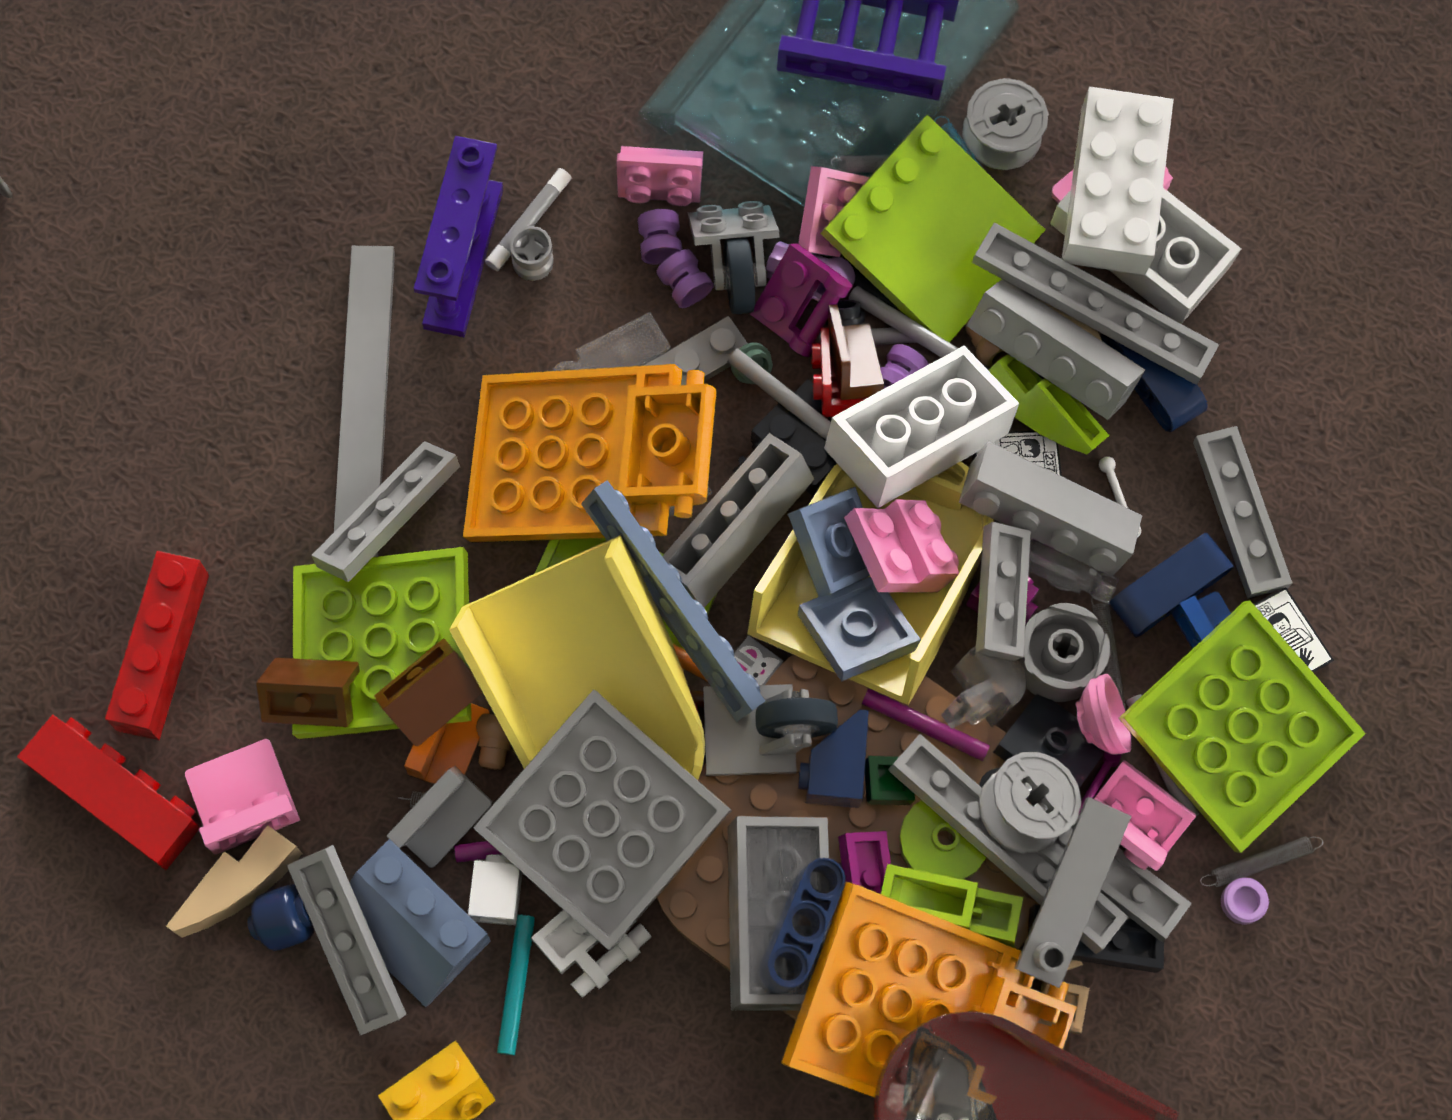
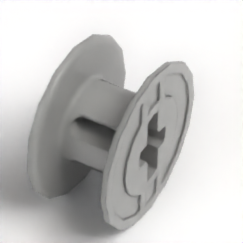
[962,78,1049,170]
[978,752,1081,853]

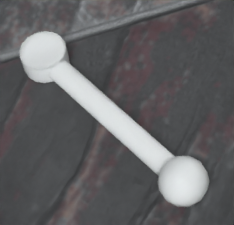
[1099,457,1141,538]

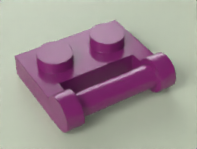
[750,243,852,357]

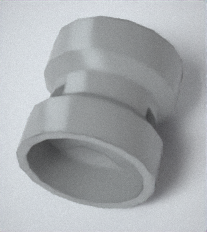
[510,226,554,281]

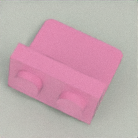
[1094,760,1196,871]

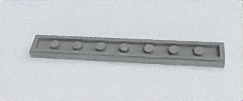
[334,246,395,557]

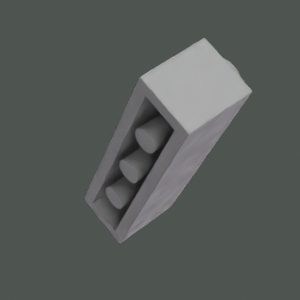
[967,279,1145,420]
[662,433,814,607]
[959,441,1142,576]

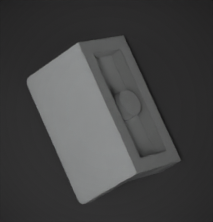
[387,766,493,868]

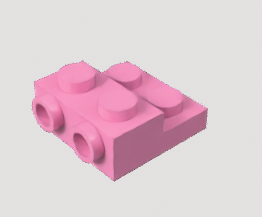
[844,499,959,592]

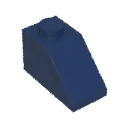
[798,710,869,808]

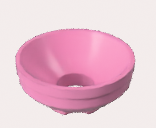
[1076,674,1132,755]

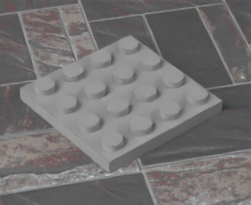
[473,689,732,950]

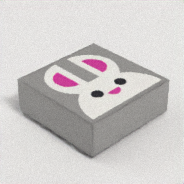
[734,635,783,685]

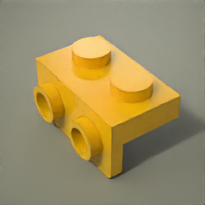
[378,1040,495,1120]

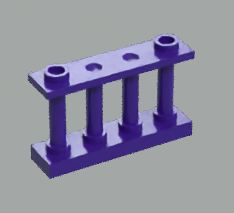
[777,0,959,101]
[414,136,503,337]

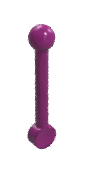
[1078,752,1121,817]

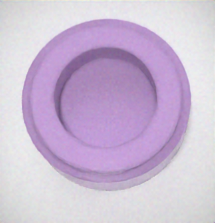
[1221,878,1269,925]

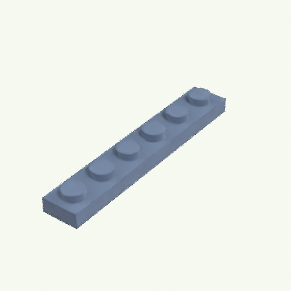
[581,480,766,722]

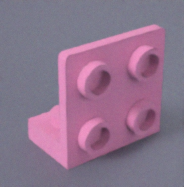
[617,146,703,206]
[185,739,300,855]

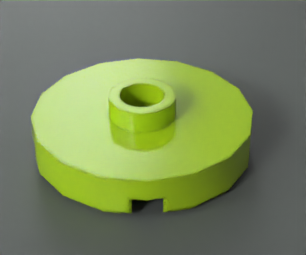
[899,800,987,880]

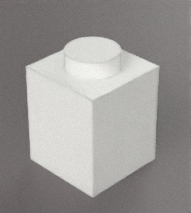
[468,855,522,926]

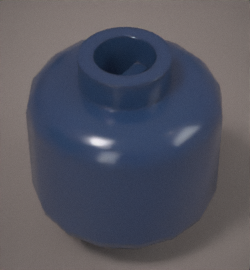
[248,884,315,951]

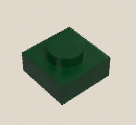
[865,756,915,805]

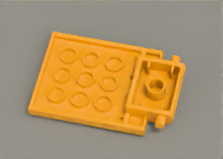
[463,364,716,542]
[781,882,1077,1120]

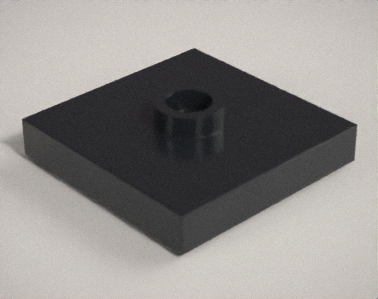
[993,694,1105,788]

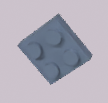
[788,487,870,597]
[798,576,921,682]

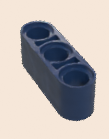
[1102,334,1208,432]
[1109,533,1234,638]
[759,857,846,993]

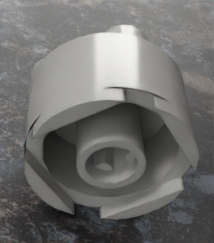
[1014,603,1110,702]

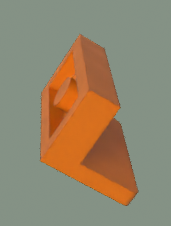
[404,703,490,784]

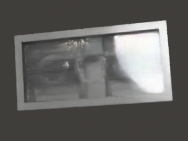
[727,816,831,1011]

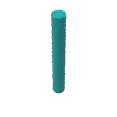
[497,915,535,1056]

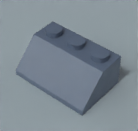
[349,839,491,1008]

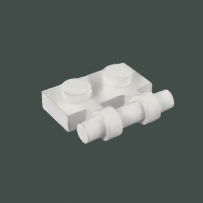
[531,910,651,998]

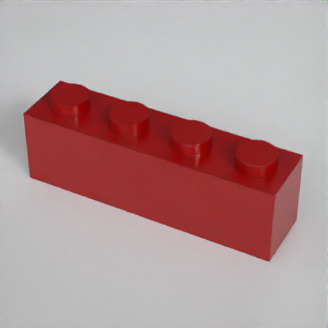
[105,551,209,740]
[17,714,201,870]

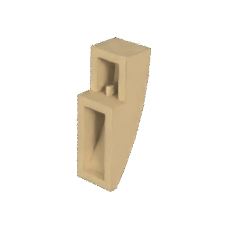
[166,825,303,938]

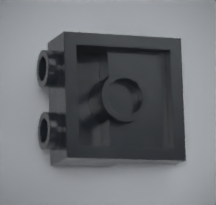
[750,379,837,496]

